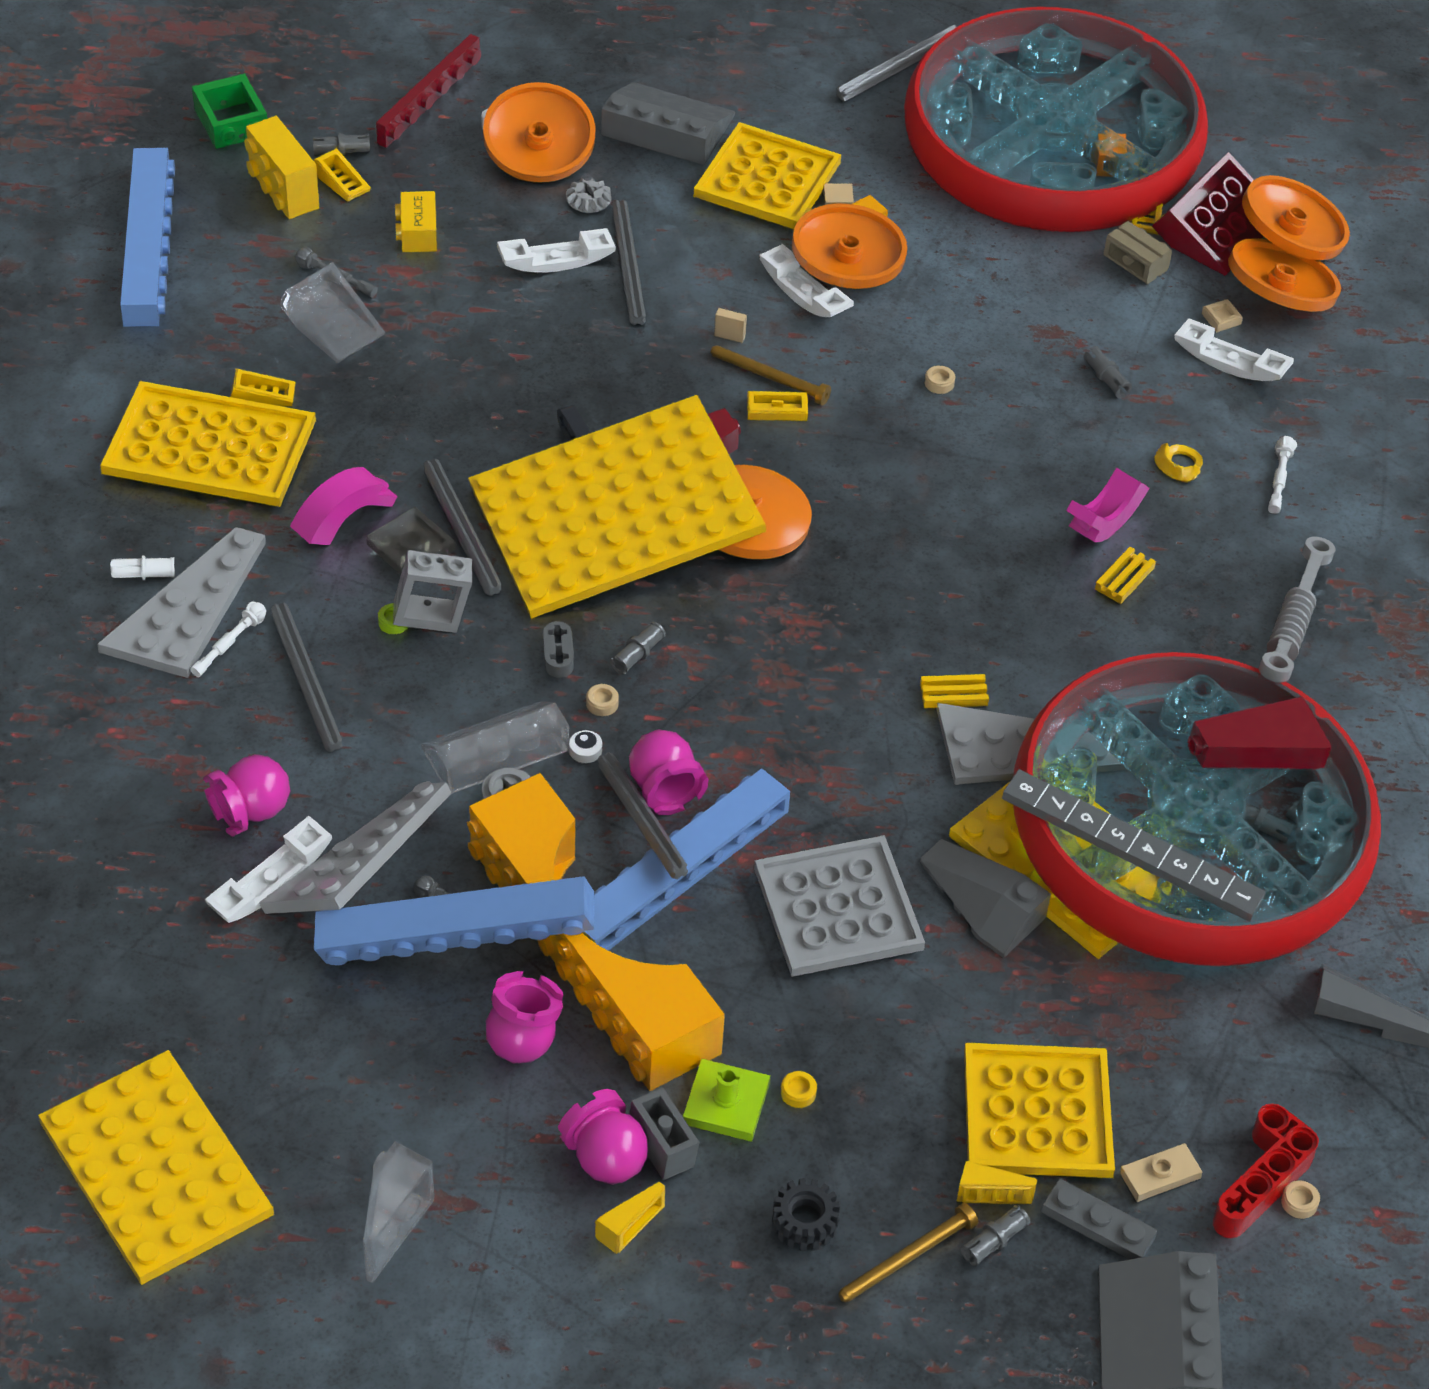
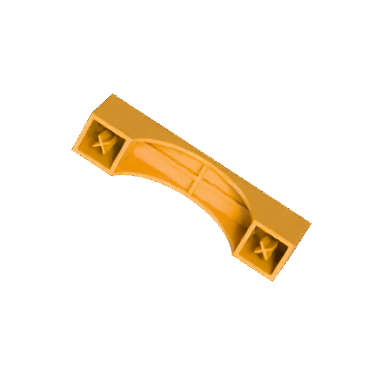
[467,773,725,1091]

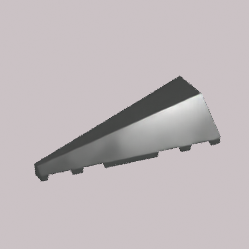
[1314,963,1429,1048]

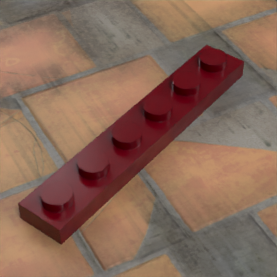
[376,34,481,148]

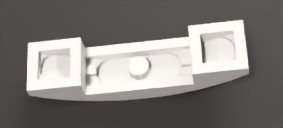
[497,228,616,272]
[760,244,854,317]
[1174,318,1294,381]
[205,816,332,923]

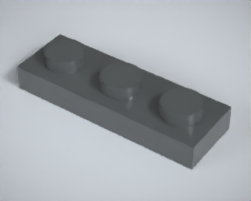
[1041,1179,1158,1259]

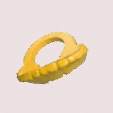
[1154,443,1203,483]

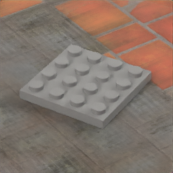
[754,835,925,977]

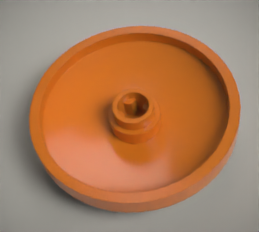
[483,82,596,182]
[1242,175,1350,260]
[792,203,907,289]
[1228,238,1341,312]
[718,465,812,559]

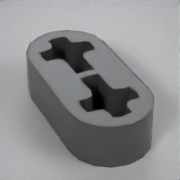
[543,621,574,678]

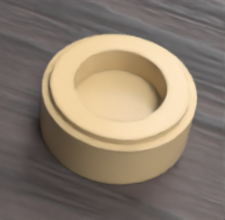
[925,366,955,394]
[586,684,619,716]
[1281,1181,1320,1219]

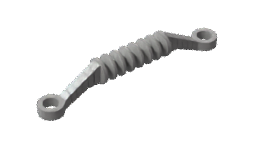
[1259,537,1335,682]

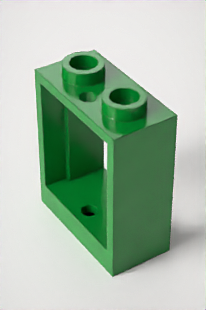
[192,73,268,149]

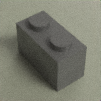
[629,1088,700,1180]

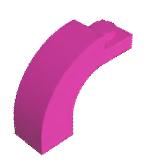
[290,467,398,545]
[1066,468,1150,542]

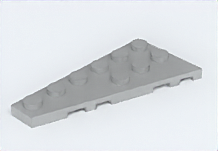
[97,527,266,678]
[936,703,1149,785]
[259,781,451,914]

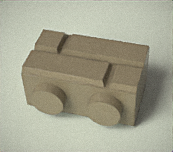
[1103,221,1172,285]

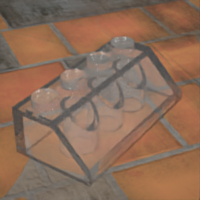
[421,701,569,794]

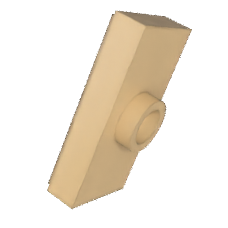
[1120,1143,1202,1202]

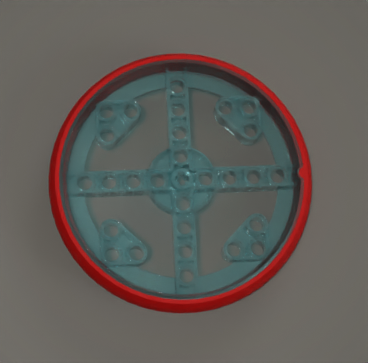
[904,7,1208,232]
[1013,652,1381,966]

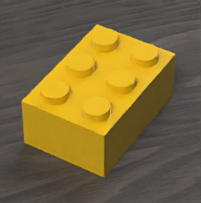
[244,115,319,219]

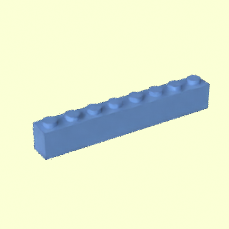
[120,148,175,327]
[582,768,790,951]
[314,876,594,965]

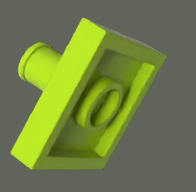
[683,1059,771,1142]

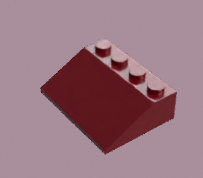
[1152,152,1264,276]

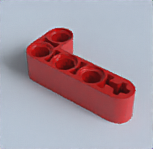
[1213,1103,1319,1238]

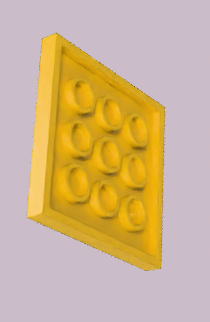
[693,122,841,229]
[964,1043,1115,1178]

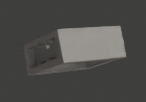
[393,550,472,633]

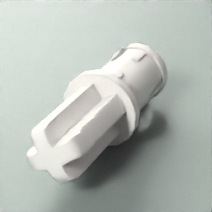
[110,555,175,580]

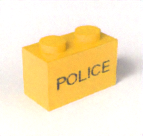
[395,191,437,252]

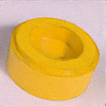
[781,1071,817,1108]

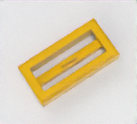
[747,391,808,421]
[1095,547,1156,604]
[920,674,989,708]

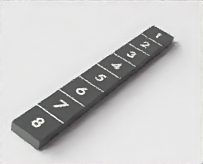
[1002,769,1267,922]

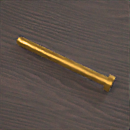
[710,345,831,405]
[838,1203,978,1302]

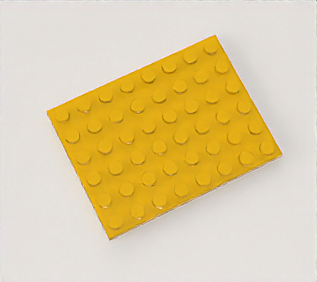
[468,395,766,619]

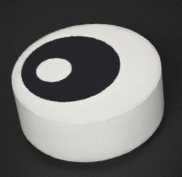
[569,730,602,763]

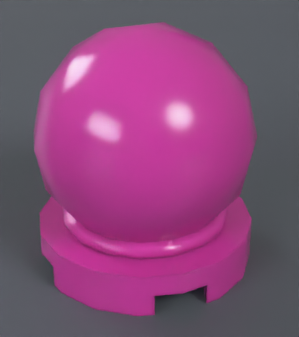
[629,729,709,815]
[203,755,290,837]
[485,971,563,1064]
[558,1089,648,1185]

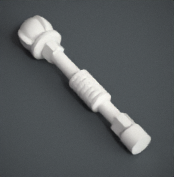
[1268,436,1297,514]
[190,601,266,677]

